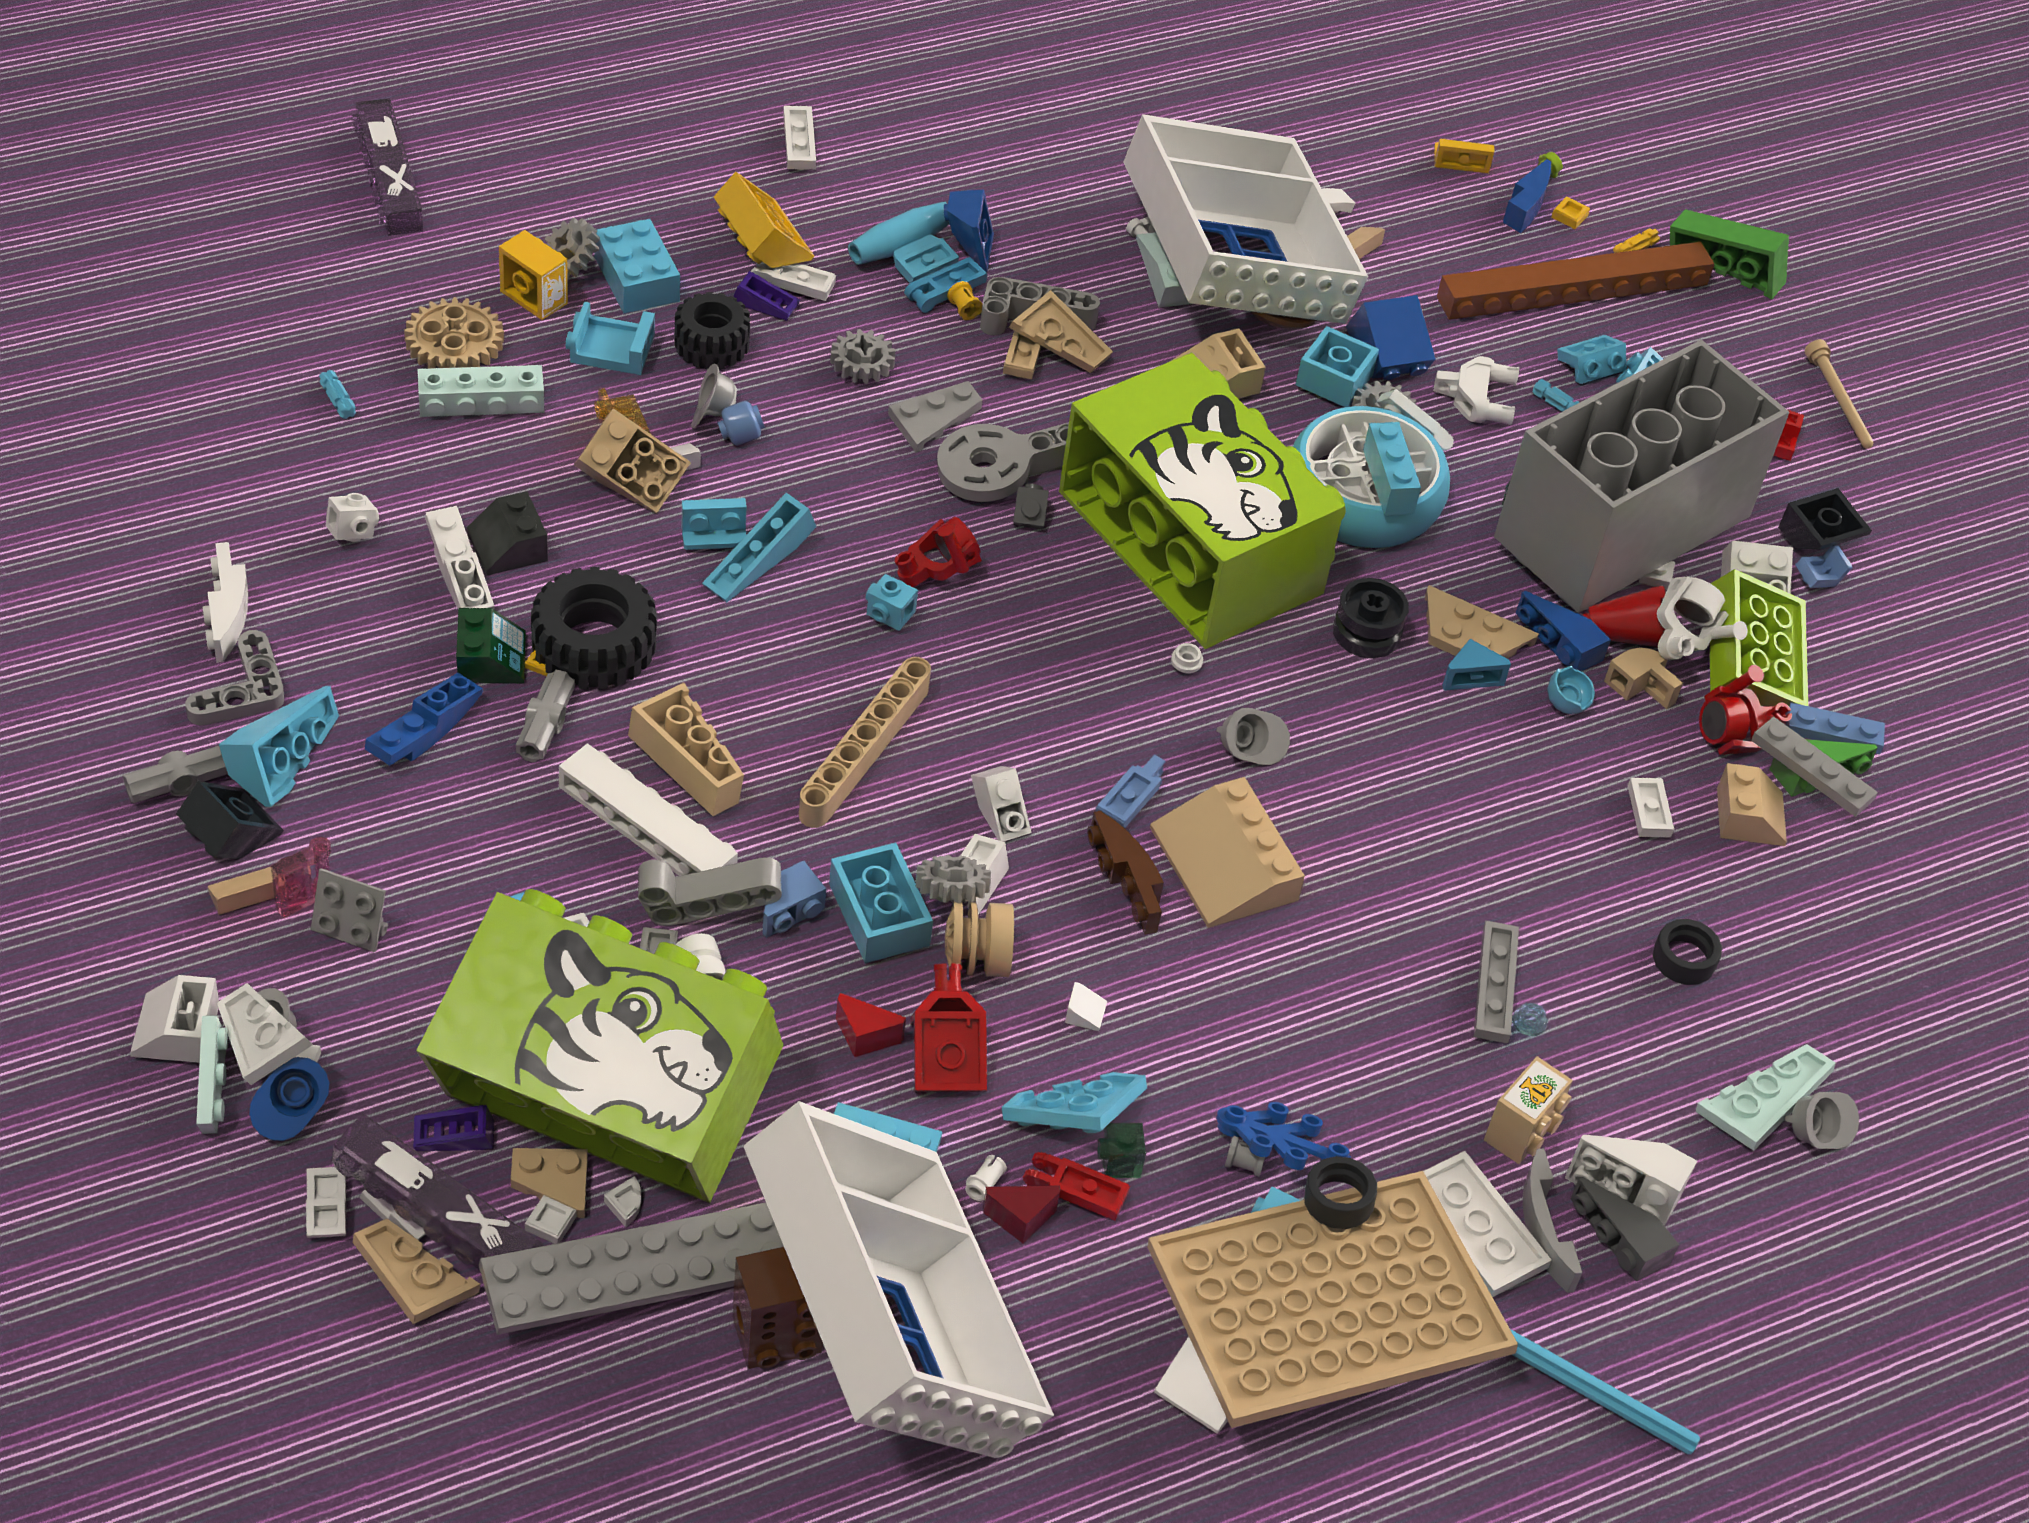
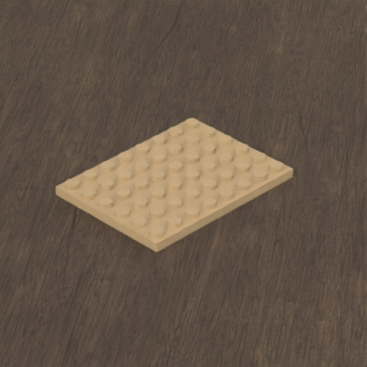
[1147,1171,1518,1428]

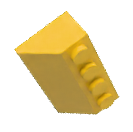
[714,171,815,268]

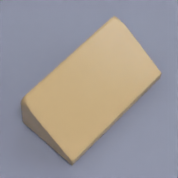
[1347,227,1385,259]
[207,865,287,915]

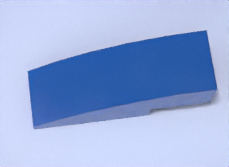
[1503,159,1551,233]

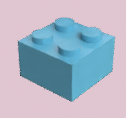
[1295,326,1379,407]

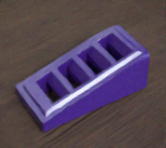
[733,271,800,321]
[413,1105,494,1151]

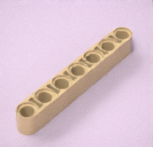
[799,657,931,828]

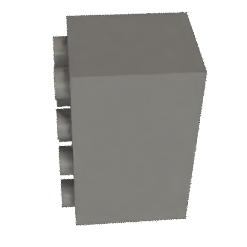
[1494,339,1790,613]

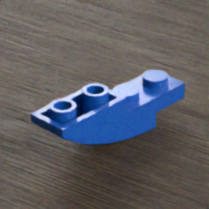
[364,672,483,766]

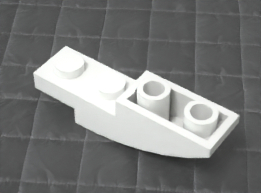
[425,506,494,609]
[203,542,248,663]

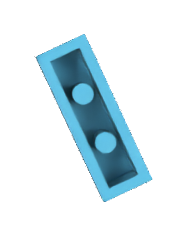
[1363,422,1421,516]

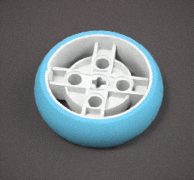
[1292,406,1450,548]

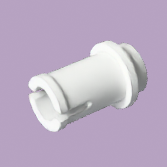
[965,1155,1007,1201]

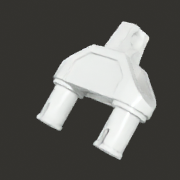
[1433,356,1520,425]

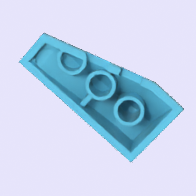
[219,686,339,807]

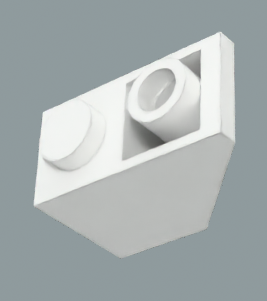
[971,766,1031,842]

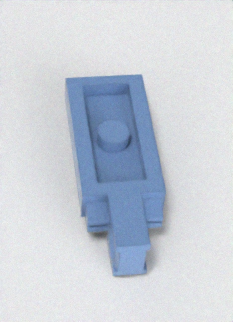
[1096,754,1165,828]

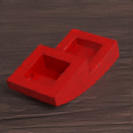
[1773,410,1804,461]

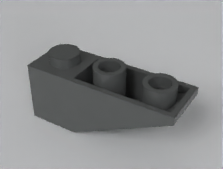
[1570,1177,1679,1281]

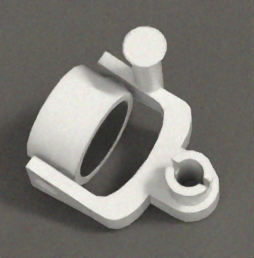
[1657,576,1748,660]

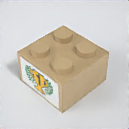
[1484,1056,1573,1164]

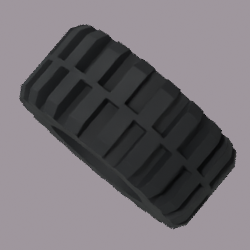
[531,567,657,690]

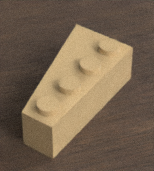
[628,683,744,816]

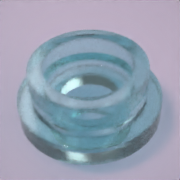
[1512,1003,1548,1036]

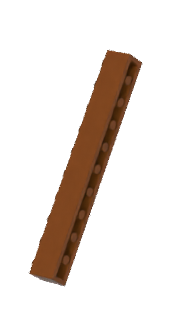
[1437,242,1714,320]

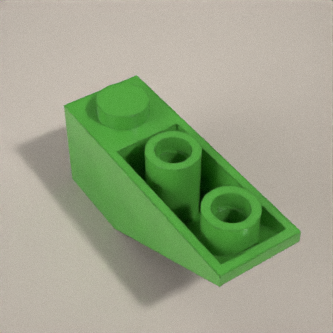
[1769,739,1878,797]

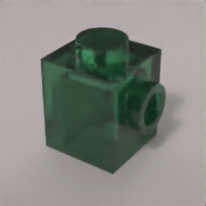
[1097,1123,1146,1178]

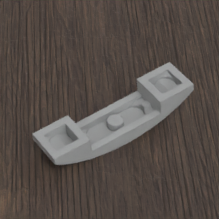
[1523,1148,1582,1293]

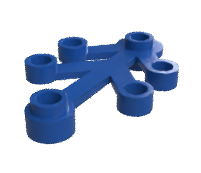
[1216,1102,1351,1170]

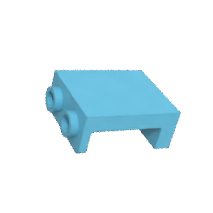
[565,302,655,375]

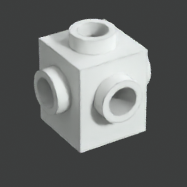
[325,493,379,542]

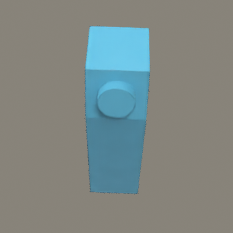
[702,493,816,603]

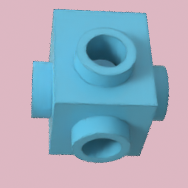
[865,574,918,631]

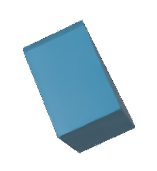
[1442,639,1511,691]

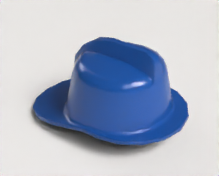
[249,1057,330,1141]

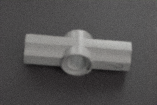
[516,670,575,762]
[123,746,228,803]

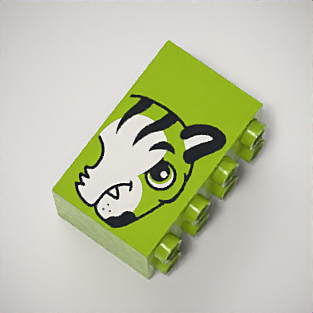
[1059,352,1346,649]
[416,889,784,1203]

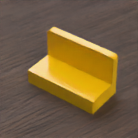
[1434,139,1494,174]

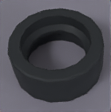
[1653,919,1722,985]
[1304,1156,1377,1229]

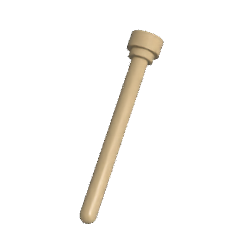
[1804,339,1873,449]

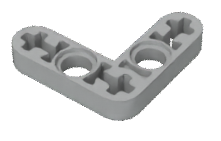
[185,630,284,725]

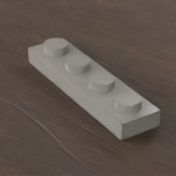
[1751,716,1878,817]
[1473,921,1519,1043]

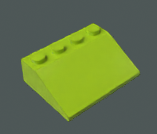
[1710,569,1808,707]

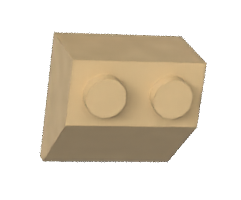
[1717,763,1787,846]

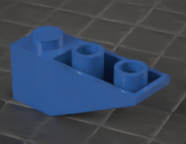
[1516,591,1611,671]

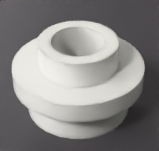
[1171,643,1203,673]

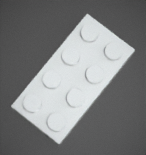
[1423,1151,1552,1297]

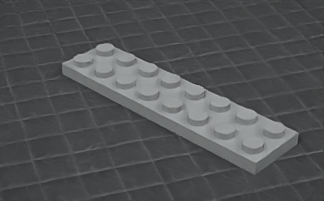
[479,1203,784,1335]

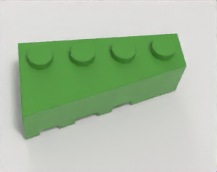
[1670,209,1789,299]

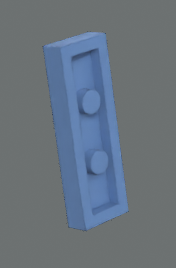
[1786,703,1885,754]

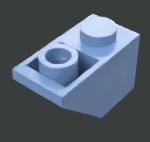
[762,860,826,938]

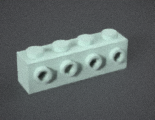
[418,365,544,417]

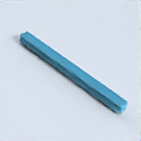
[1510,1329,1700,1454]

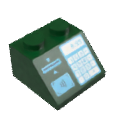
[456,608,526,684]

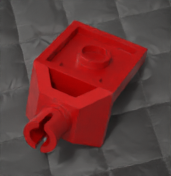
[910,963,987,1092]

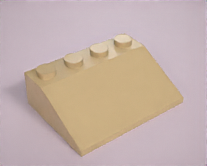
[1150,777,1305,928]

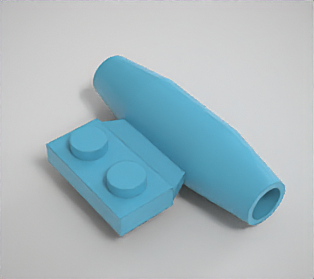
[848,202,959,283]

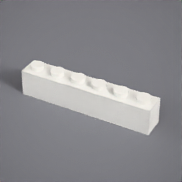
[559,743,738,876]

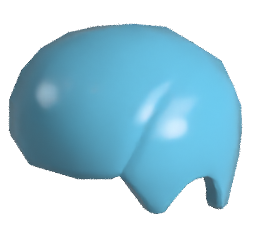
[1547,666,1595,714]

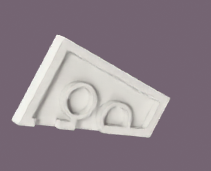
[217,983,313,1085]

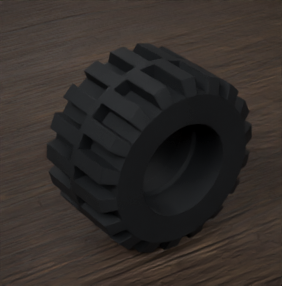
[674,292,750,369]

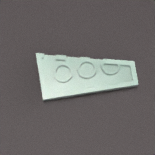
[1695,1044,1836,1151]

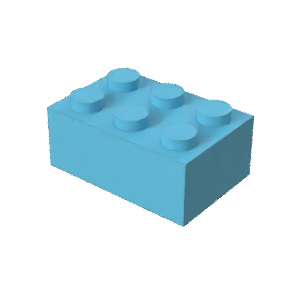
[594,219,680,314]
[829,842,933,963]

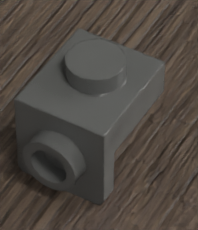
[1013,484,1049,529]

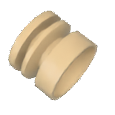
[945,901,1014,977]

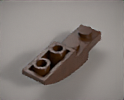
[1087,811,1164,935]

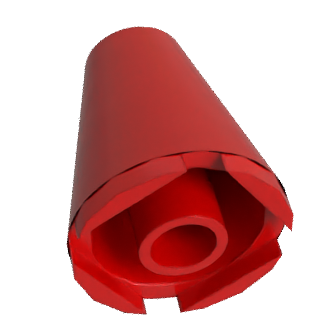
[1582,586,1666,648]

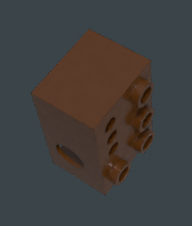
[732,1247,823,1369]

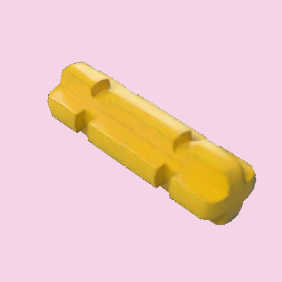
[1613,228,1660,253]

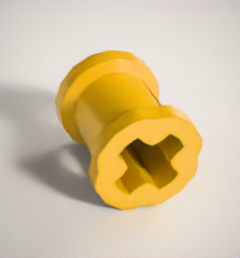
[947,281,982,320]

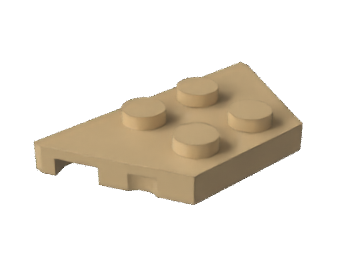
[1425,585,1539,659]

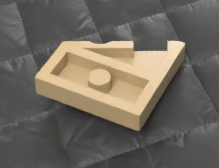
[511,1148,588,1218]

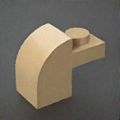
[1604,648,1683,709]

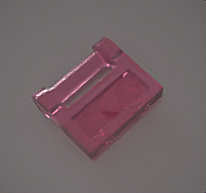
[271,837,331,918]

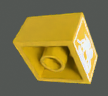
[499,230,568,320]

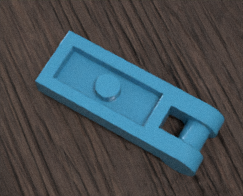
[904,257,987,313]

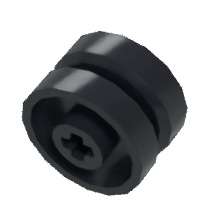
[1333,578,1409,659]

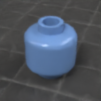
[717,401,765,446]

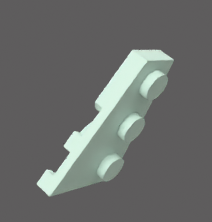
[196,1016,228,1134]

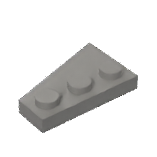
[888,381,983,453]

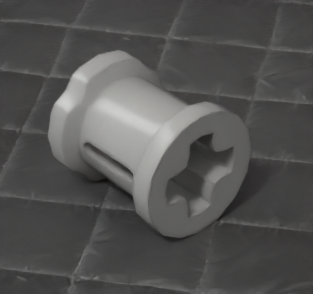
[1225,1136,1265,1177]

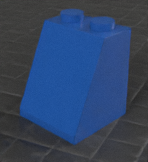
[1346,295,1436,380]

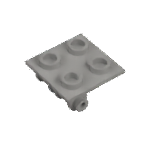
[311,868,388,952]

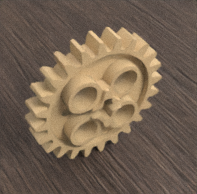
[404,297,504,368]

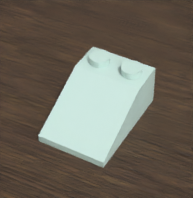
[1136,232,1193,308]

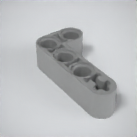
[980,277,1100,336]
[638,857,782,926]

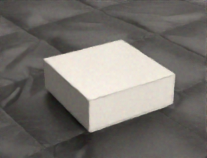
[525,1195,577,1244]

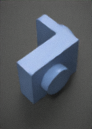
[1795,545,1852,588]

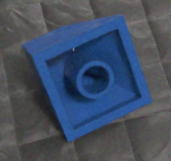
[944,189,994,272]

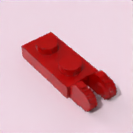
[1022,1151,1130,1221]

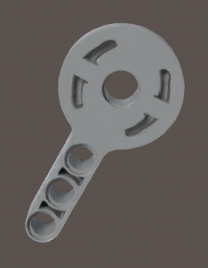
[937,422,1069,502]

